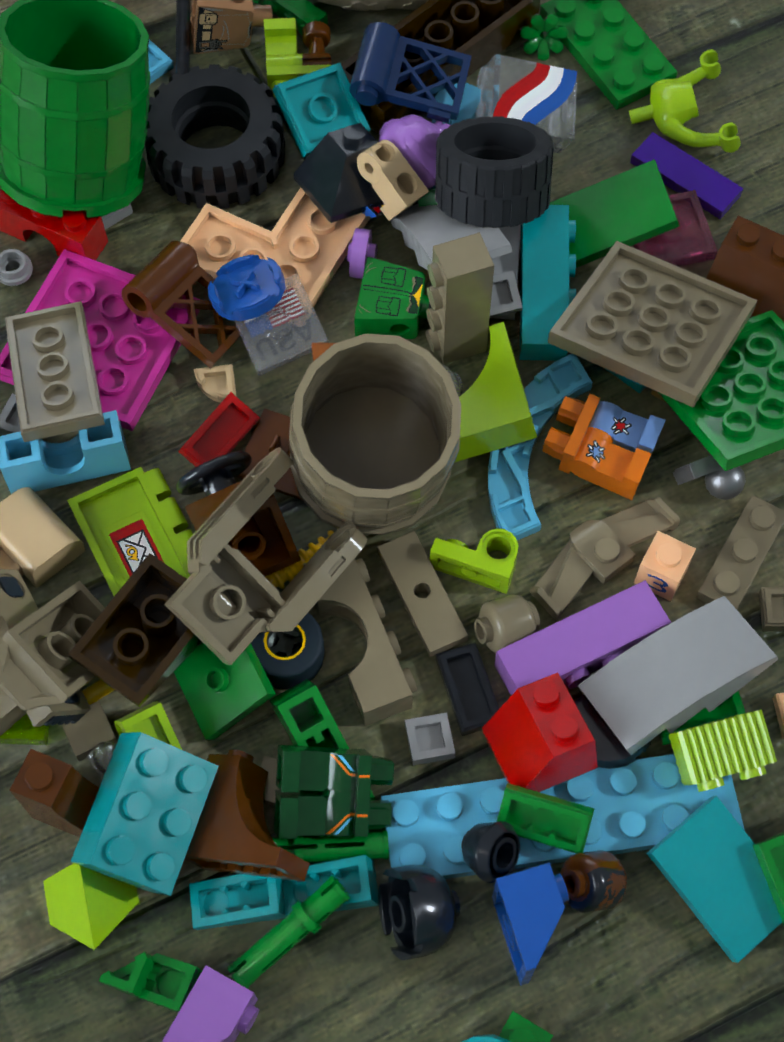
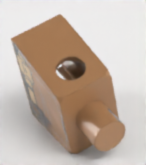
[190,0,272,54]

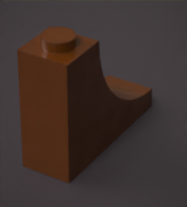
[10,749,99,837]
[185,750,310,881]

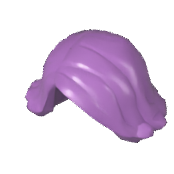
[378,114,450,189]

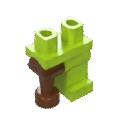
[263,18,332,98]

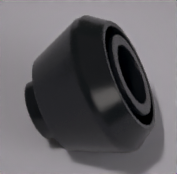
[461,821,520,883]

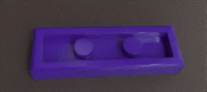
[630,132,743,219]

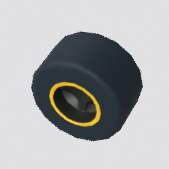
[251,613,325,690]

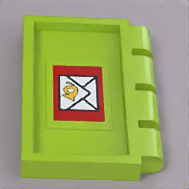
[67,467,193,596]

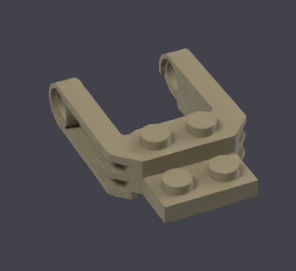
[164,447,367,665]

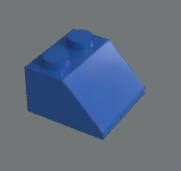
[492,862,569,986]

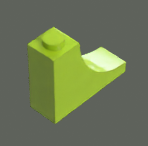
[454,322,538,463]

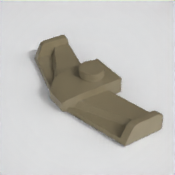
[530,497,680,622]

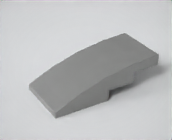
[391,204,513,270]
[578,596,779,755]

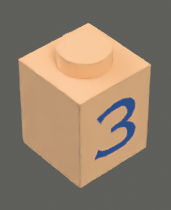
[634,531,696,601]

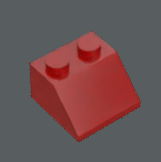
[482,672,598,792]

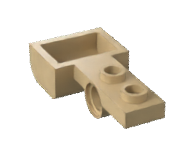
[0,487,85,588]

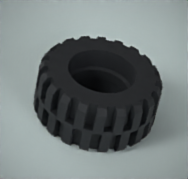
[144,64,286,209]

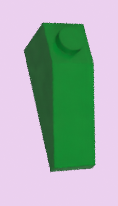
[269,679,376,800]

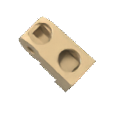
[357,140,429,221]

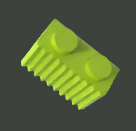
[669,709,777,792]

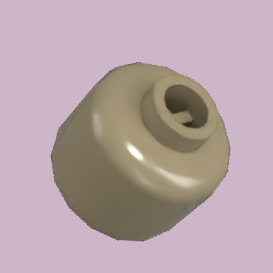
[474,594,540,653]

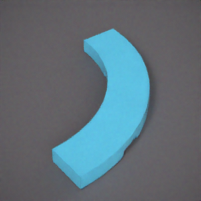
[488,353,592,540]

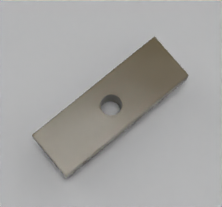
[377,531,468,657]

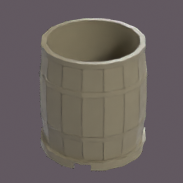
[289,334,461,536]

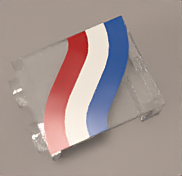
[475,54,577,153]

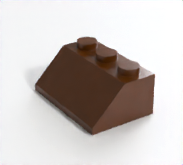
[706,216,784,322]

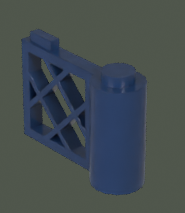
[349,22,472,123]

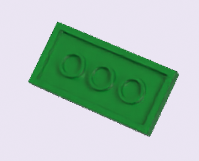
[540,0,678,110]

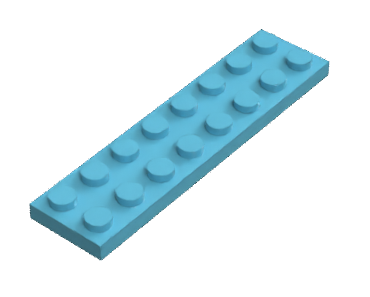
[381,754,745,879]

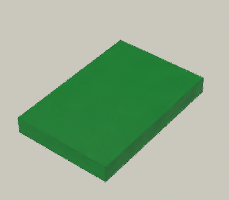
[550,159,680,268]

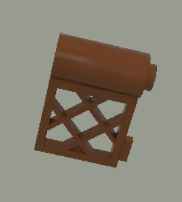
[121,241,248,369]

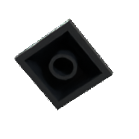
[294,123,383,223]

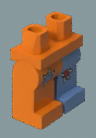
[542,393,666,500]

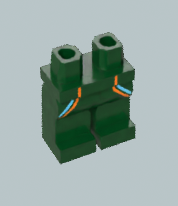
[273,744,394,839]

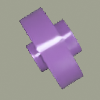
[347,228,378,279]

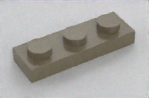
[696,495,784,609]

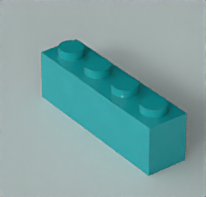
[519,205,576,361]

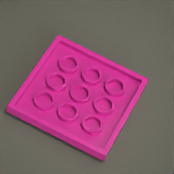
[0,249,200,431]

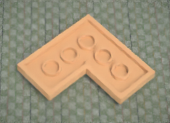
[180,187,371,326]

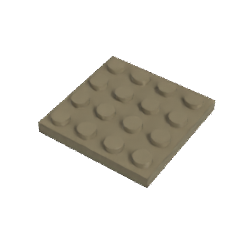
[547,241,757,407]

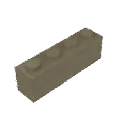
[426,232,494,364]

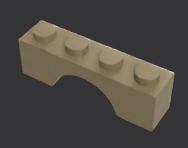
[303,558,417,726]

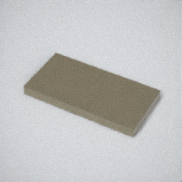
[5,301,105,442]

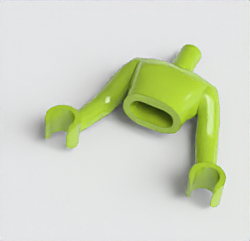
[629,49,741,153]

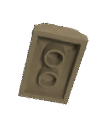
[0,581,105,710]

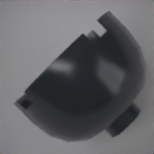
[378,865,460,961]

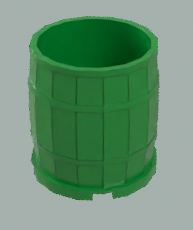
[0,0,150,218]

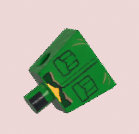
[354,257,431,339]

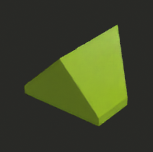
[43,863,140,950]

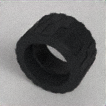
[435,116,554,228]

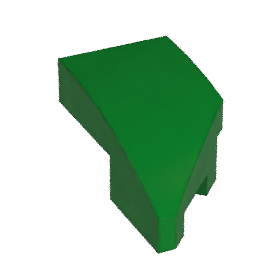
[99,952,202,1013]

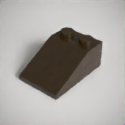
[68,553,201,707]

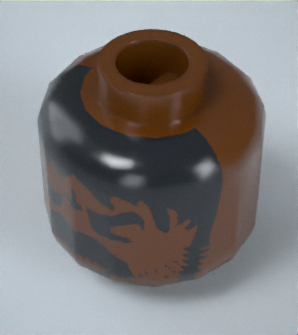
[560,850,627,913]

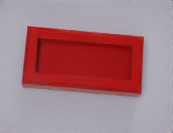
[178,392,260,467]

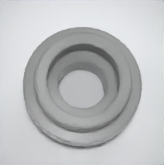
[0,249,33,286]

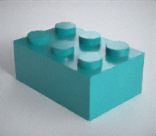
[70,732,219,896]

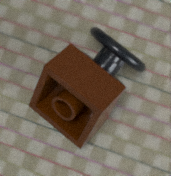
[176,451,301,577]

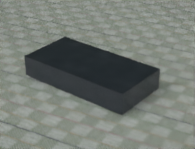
[435,643,499,736]

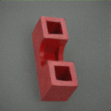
[0,188,108,261]

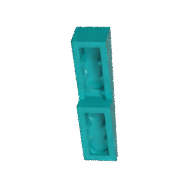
[189,855,379,930]

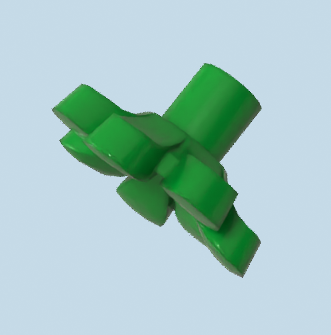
[521,13,568,61]

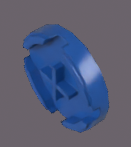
[208,255,286,321]

